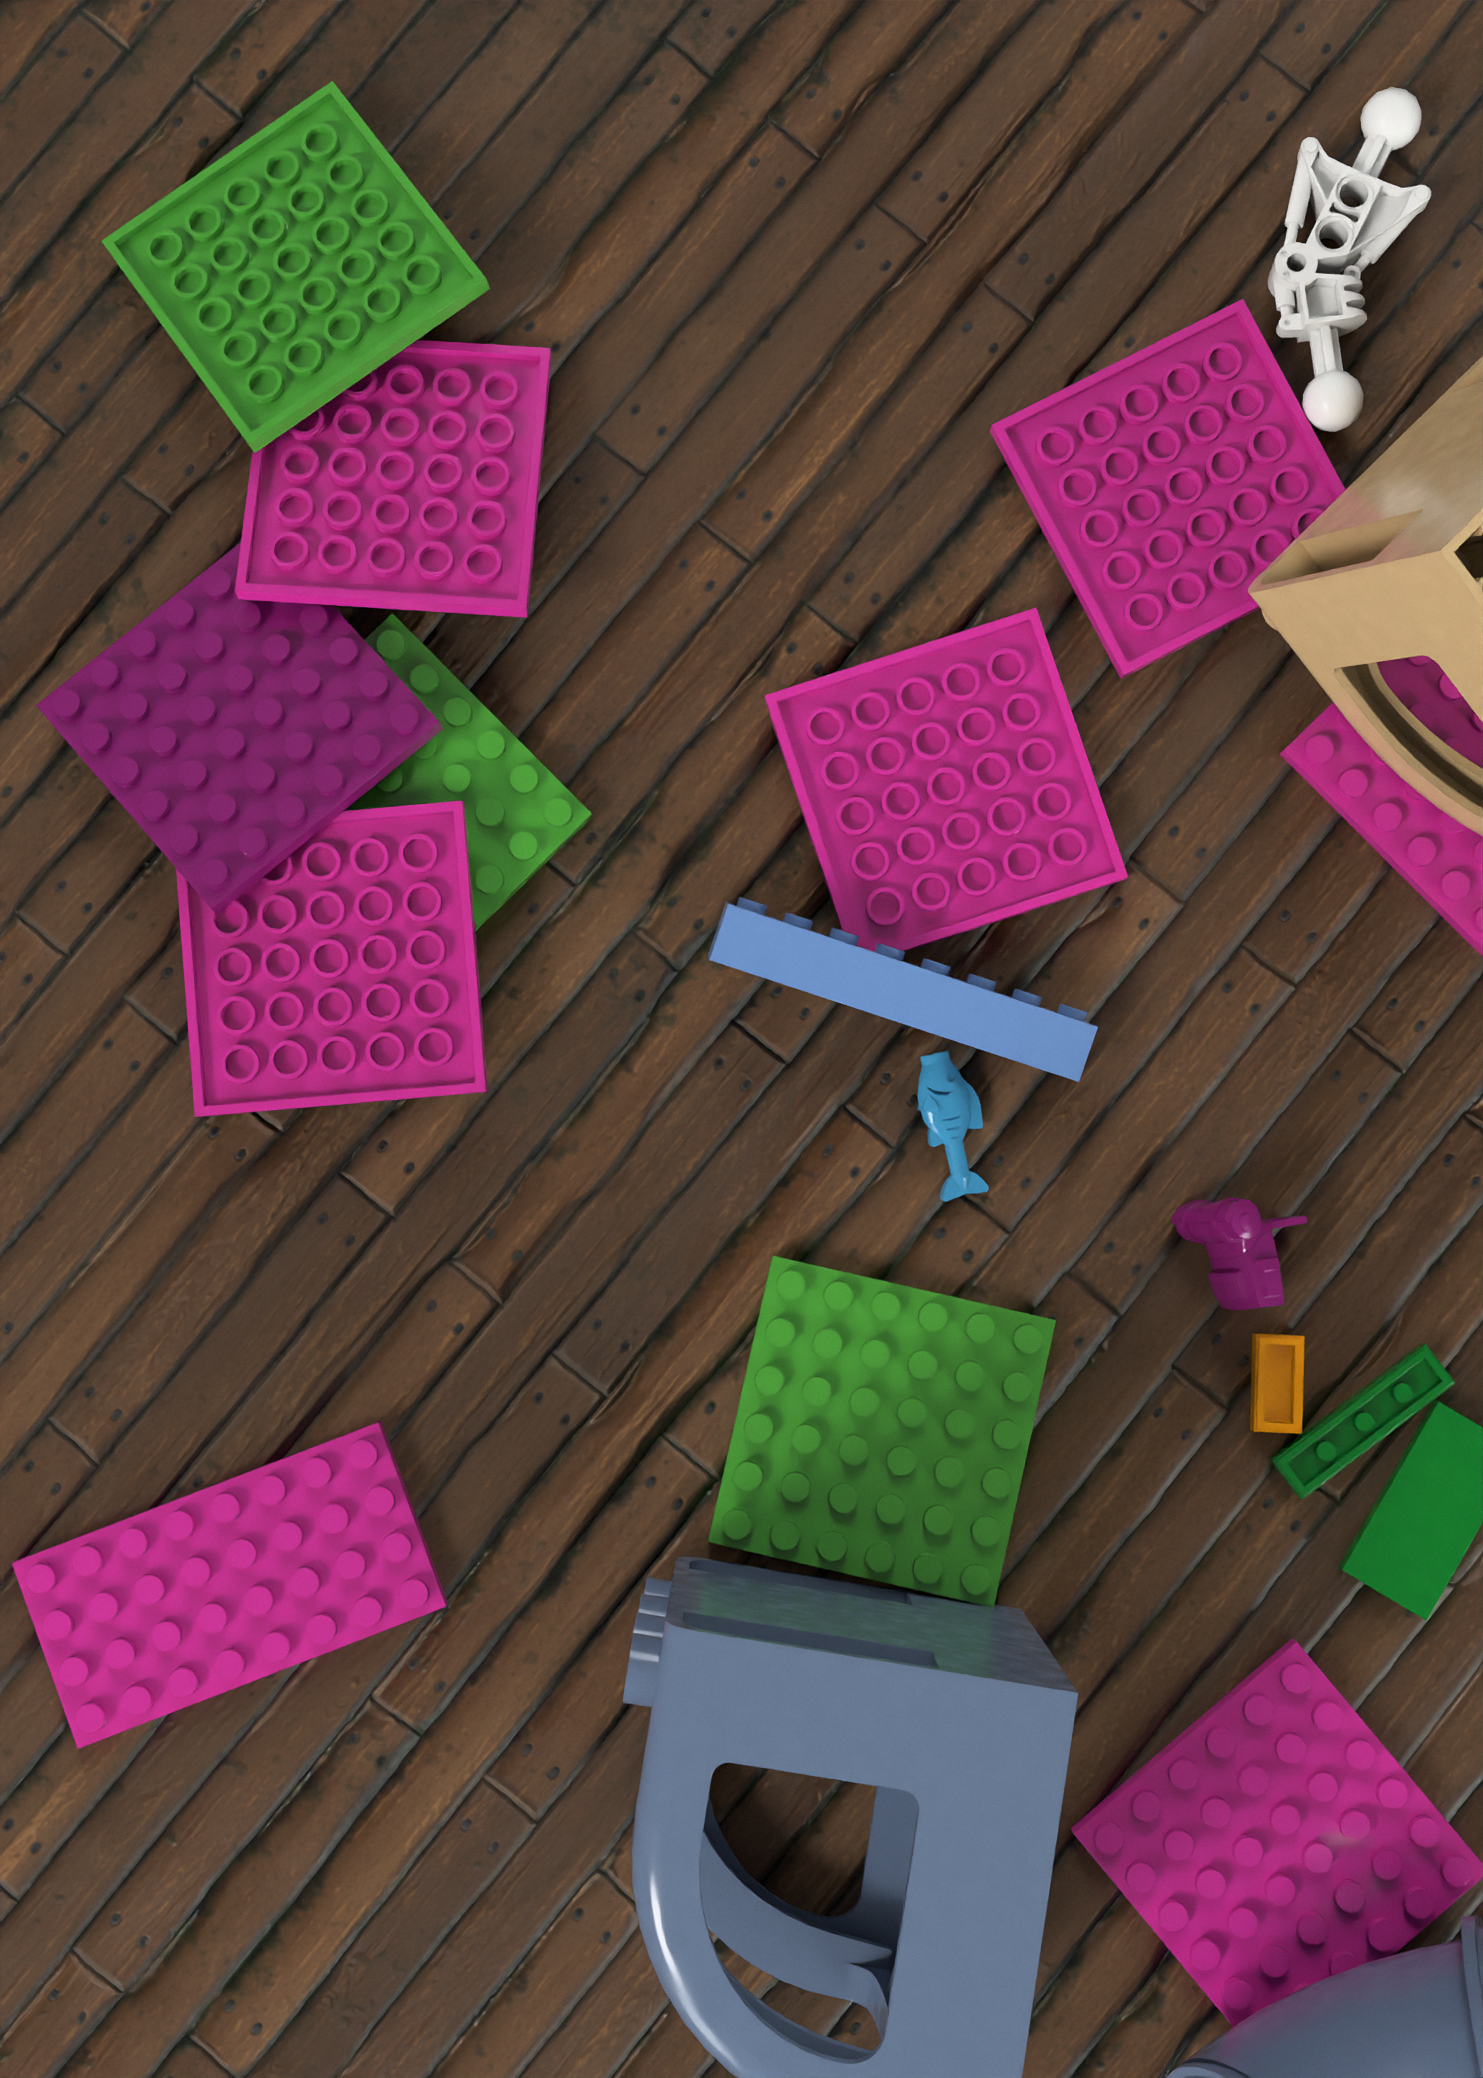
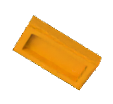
[1250,1333,1305,1434]

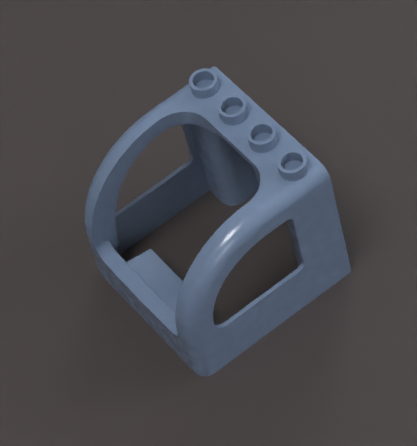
[622,1556,1078,2078]

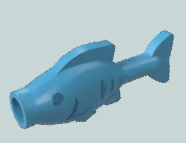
[917,1050,989,1201]

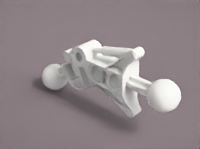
[1267,87,1431,432]

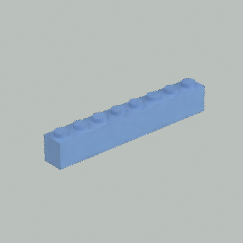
[708,897,1098,1082]

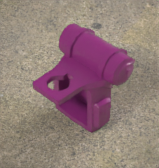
[1172,1197,1307,1311]

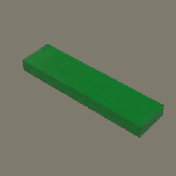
[1269,1343,1455,1500]

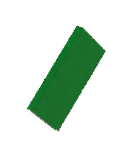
[1338,1400,1483,1621]

